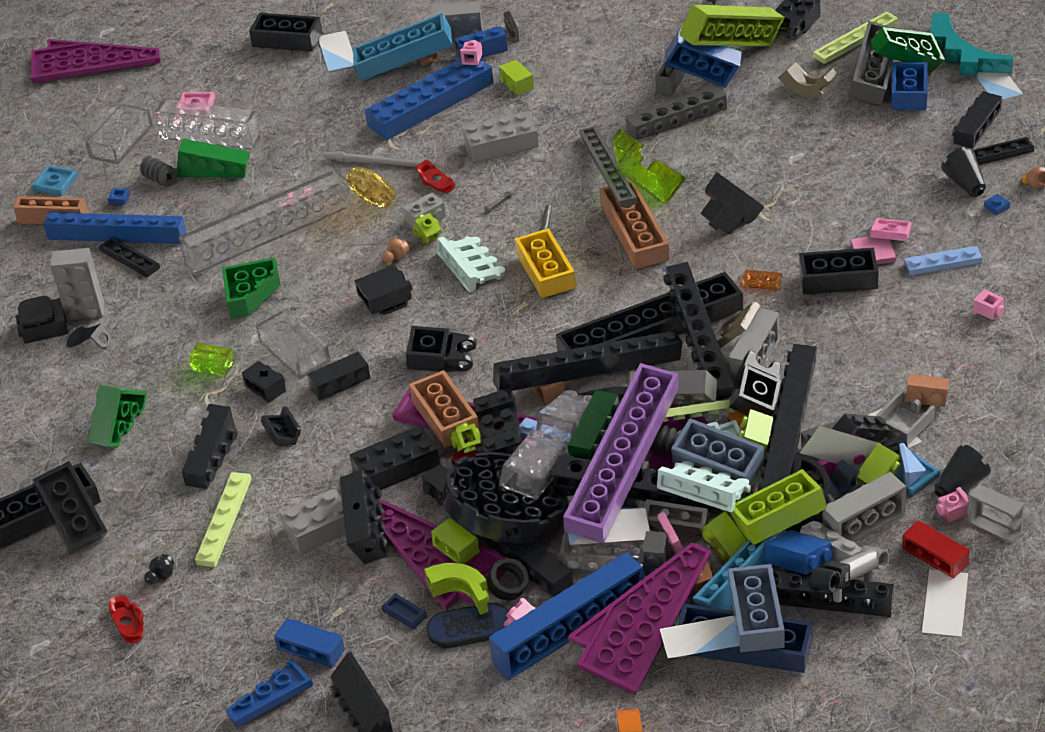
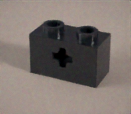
[242,361,286,403]

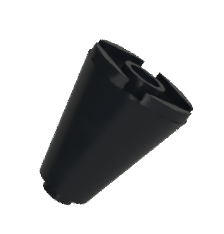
[941,147,986,197]
[934,444,991,498]

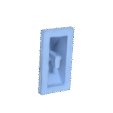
[899,443,926,487]

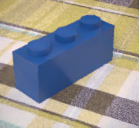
[455,26,508,60]
[274,618,345,668]

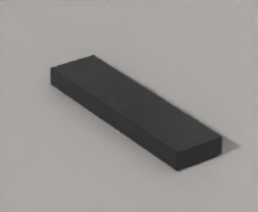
[972,137,1034,165]
[99,237,160,278]

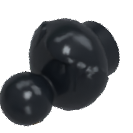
[144,554,174,585]

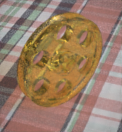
[346,167,396,208]

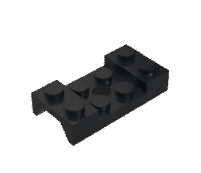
[473,387,525,453]

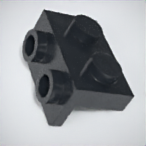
[261,406,301,446]

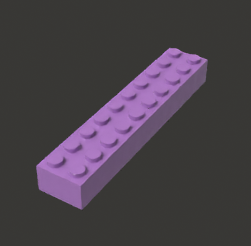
[563,363,678,544]

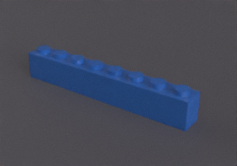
[43,212,187,244]

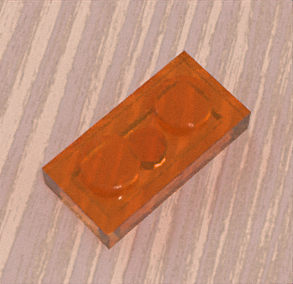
[742,269,783,290]

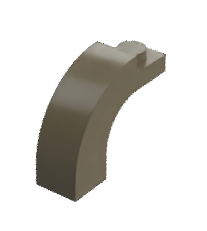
[778,62,837,98]

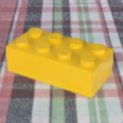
[515,228,576,299]

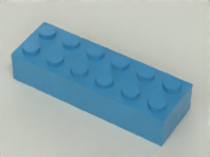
[353,13,452,81]

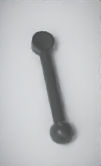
[485,191,511,213]

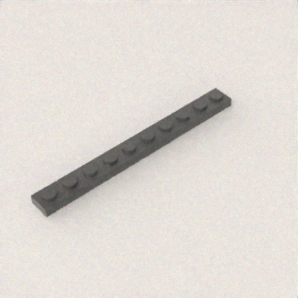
[579,126,638,208]

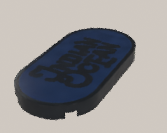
[426,603,509,648]

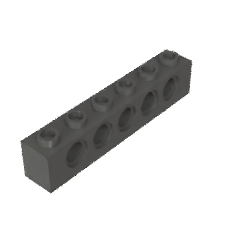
[625,85,727,141]

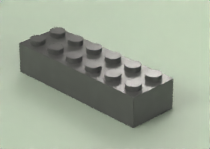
[848,21,896,105]

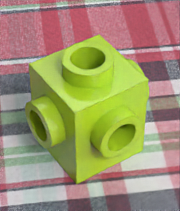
[413,213,442,245]
[451,423,481,453]

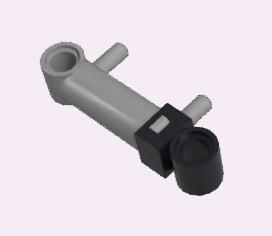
[811,545,889,602]

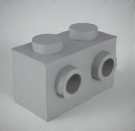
[403,193,446,228]

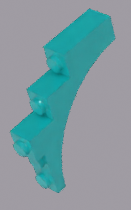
[930,13,1013,76]

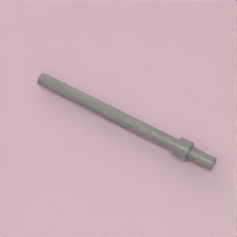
[323,151,422,167]

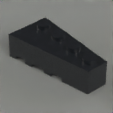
[182,404,238,489]

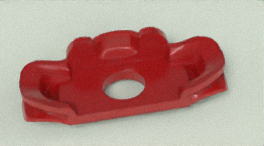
[417,160,455,193]
[108,595,144,644]

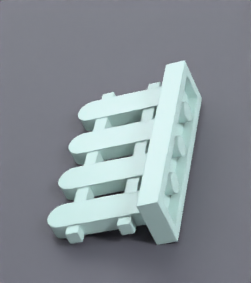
[437,236,505,293]
[657,461,751,512]

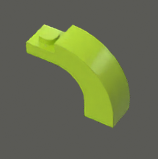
[424,563,490,615]

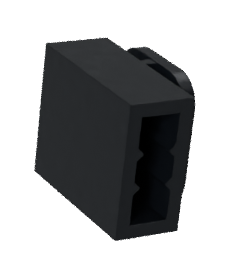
[354,265,413,315]
[15,296,68,344]

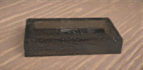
[503,11,519,43]

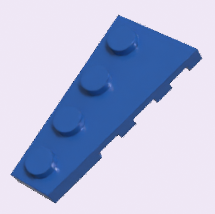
[226,658,313,728]

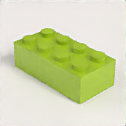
[731,469,827,545]

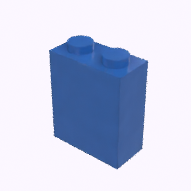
[765,530,832,575]

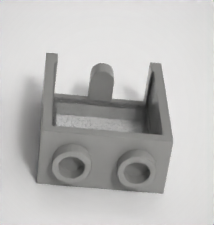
[875,389,935,447]
[966,482,1025,545]

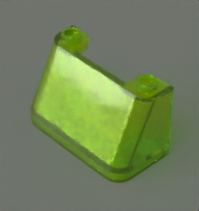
[612,129,686,204]

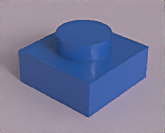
[108,188,130,205]
[984,194,1010,216]

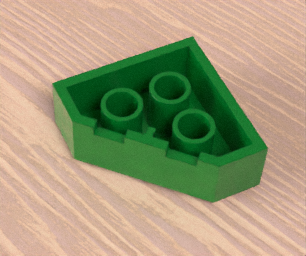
[222,257,281,319]
[88,385,147,447]

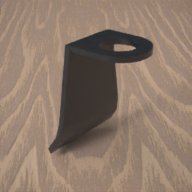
[66,324,112,348]

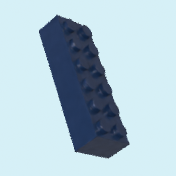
[677,604,813,673]

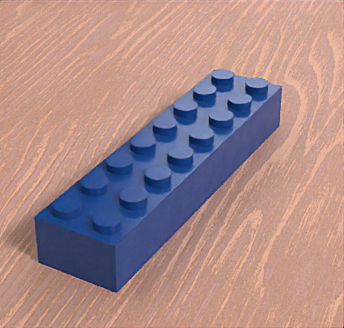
[365,55,494,140]
[489,552,644,681]

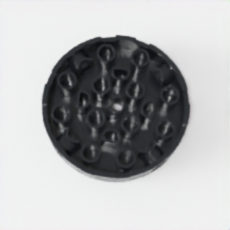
[442,452,568,544]

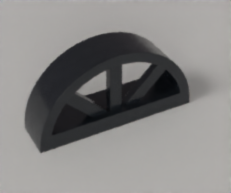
[786,454,835,532]

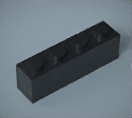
[952,91,1002,149]

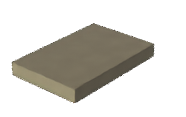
[715,302,760,349]

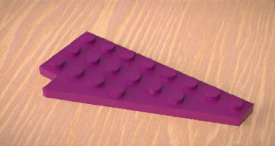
[31,39,161,83]
[380,499,507,611]
[568,542,711,695]

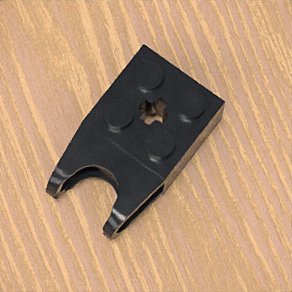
[775,0,821,40]
[406,326,477,372]
[729,350,781,416]

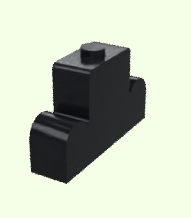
[701,172,764,234]

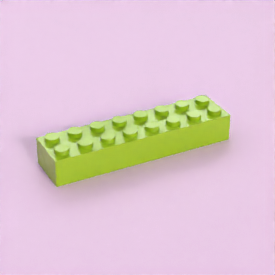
[679,4,785,46]

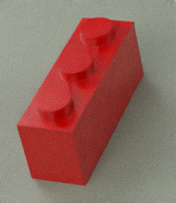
[902,520,970,579]

